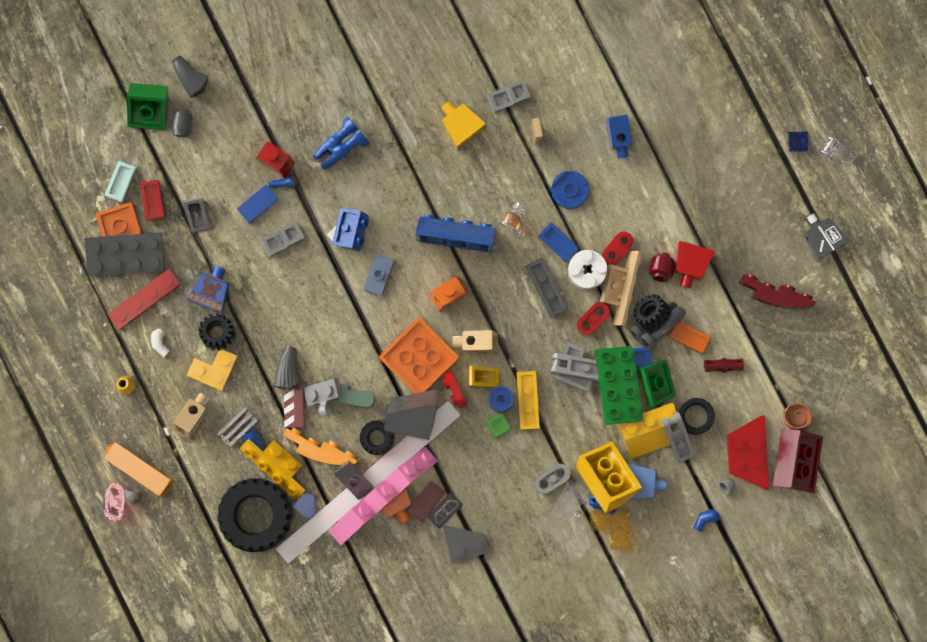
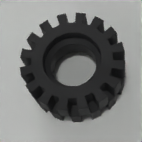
[633,294,671,331]
[198,313,235,351]
[359,420,395,455]

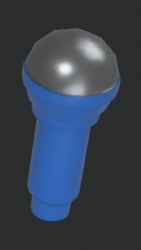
[268,175,298,188]

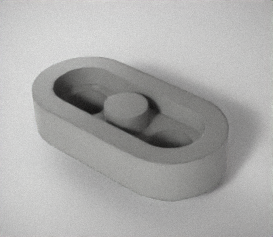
[535,464,570,494]

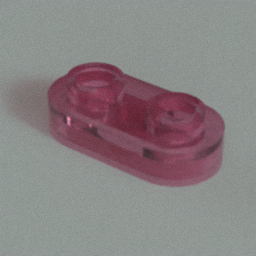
[104,483,125,521]

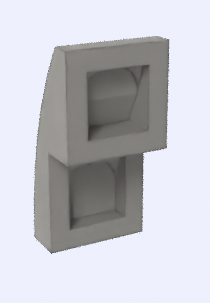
[487,80,531,113]
[260,221,305,257]

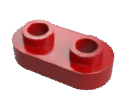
[602,232,633,265]
[577,302,610,335]
[442,371,467,409]

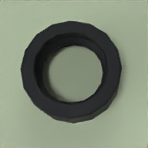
[678,398,715,435]

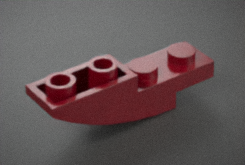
[738,273,816,309]

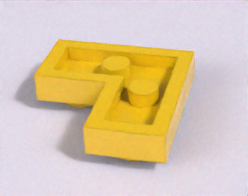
[187,349,238,391]

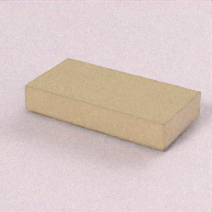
[531,118,543,144]

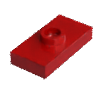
[140,180,165,221]

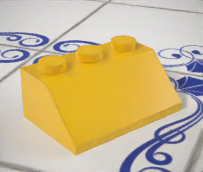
[618,402,677,459]
[576,442,642,513]

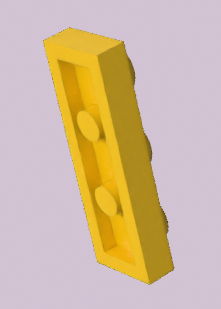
[517,371,540,430]

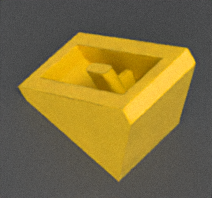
[469,366,499,388]

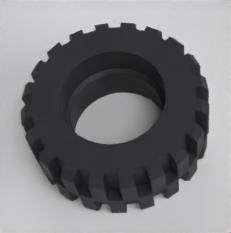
[217,478,293,552]

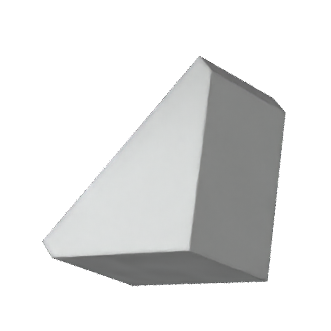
[183,196,210,232]

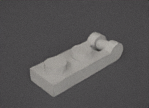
[550,353,599,382]
[661,412,696,463]

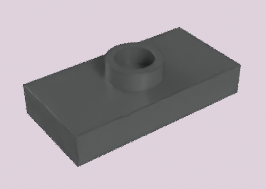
[334,460,373,500]

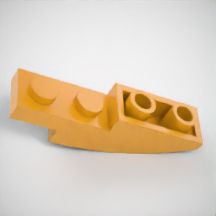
[283,428,358,466]

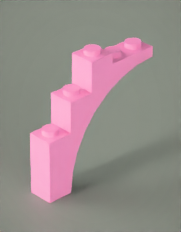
[329,447,438,545]

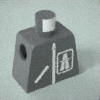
[804,213,849,262]

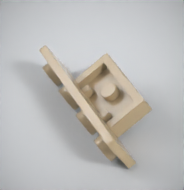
[600,251,641,326]

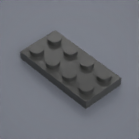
[84,232,165,276]

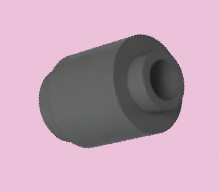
[171,109,192,137]

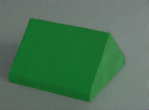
[638,359,676,407]

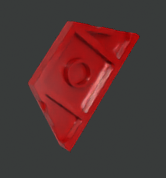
[727,415,769,490]

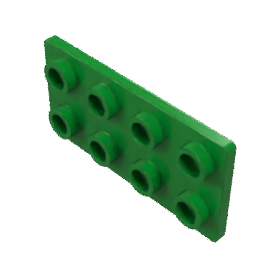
[595,346,643,425]

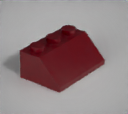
[773,428,823,493]

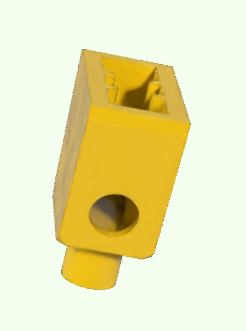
[441,101,486,149]

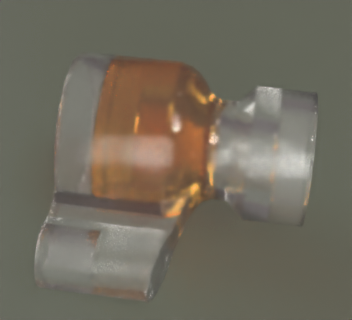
[499,201,528,238]

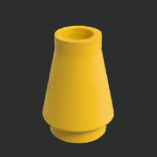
[116,376,135,395]

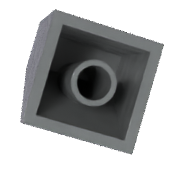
[382,389,440,440]

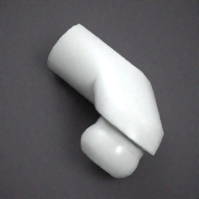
[151,329,170,358]

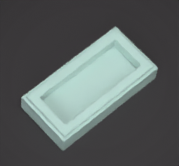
[104,160,137,203]

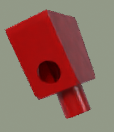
[255,141,295,178]
[675,241,715,289]

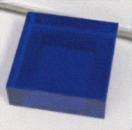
[788,132,808,152]

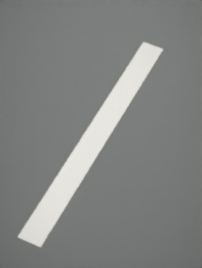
[276,401,460,563]

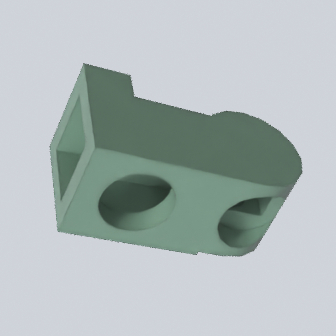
[337,383,374,408]

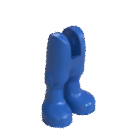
[313,116,370,170]

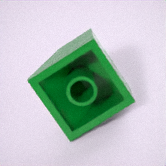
[127,83,168,130]

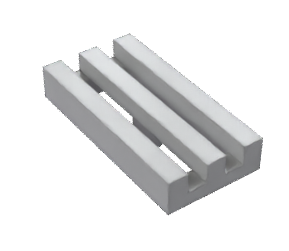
[217,407,258,448]

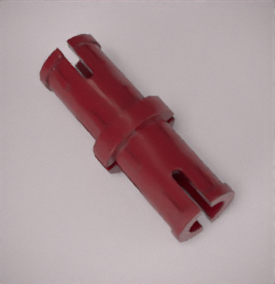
[704,358,744,373]

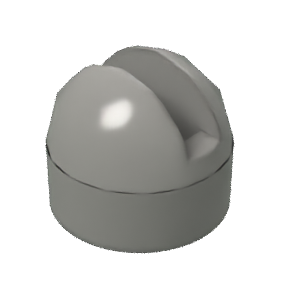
[718,478,735,495]
[125,488,141,503]

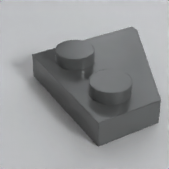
[443,526,489,562]

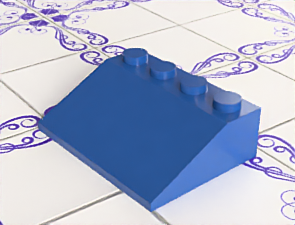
[415,214,496,253]

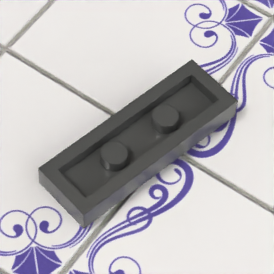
[525,258,568,318]

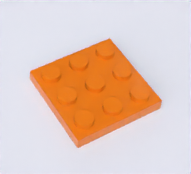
[378,317,460,394]

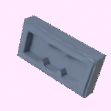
[363,254,394,296]

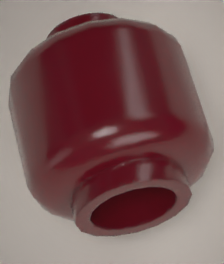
[649,252,675,282]

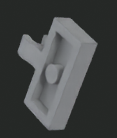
[303,378,343,416]

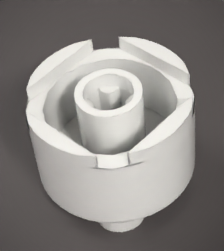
[568,250,607,290]

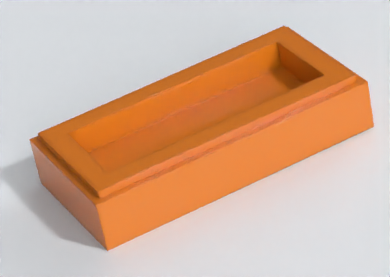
[668,322,711,355]

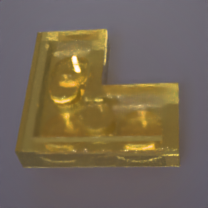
[590,510,631,549]

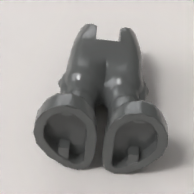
[629,301,686,351]

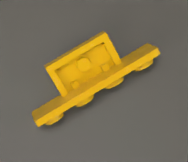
[240,439,305,500]

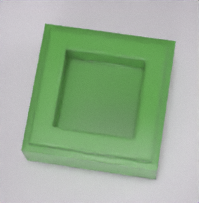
[485,412,512,439]

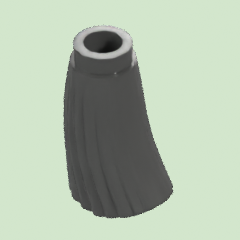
[172,56,209,98]
[273,346,302,389]

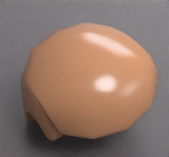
[783,403,813,431]

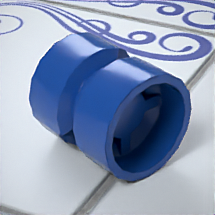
[488,386,513,413]

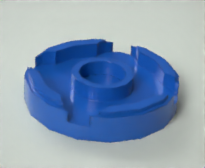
[551,171,589,209]

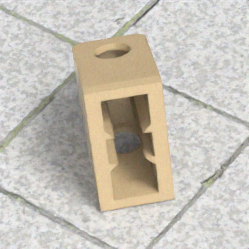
[452,330,498,353]
[173,393,209,440]

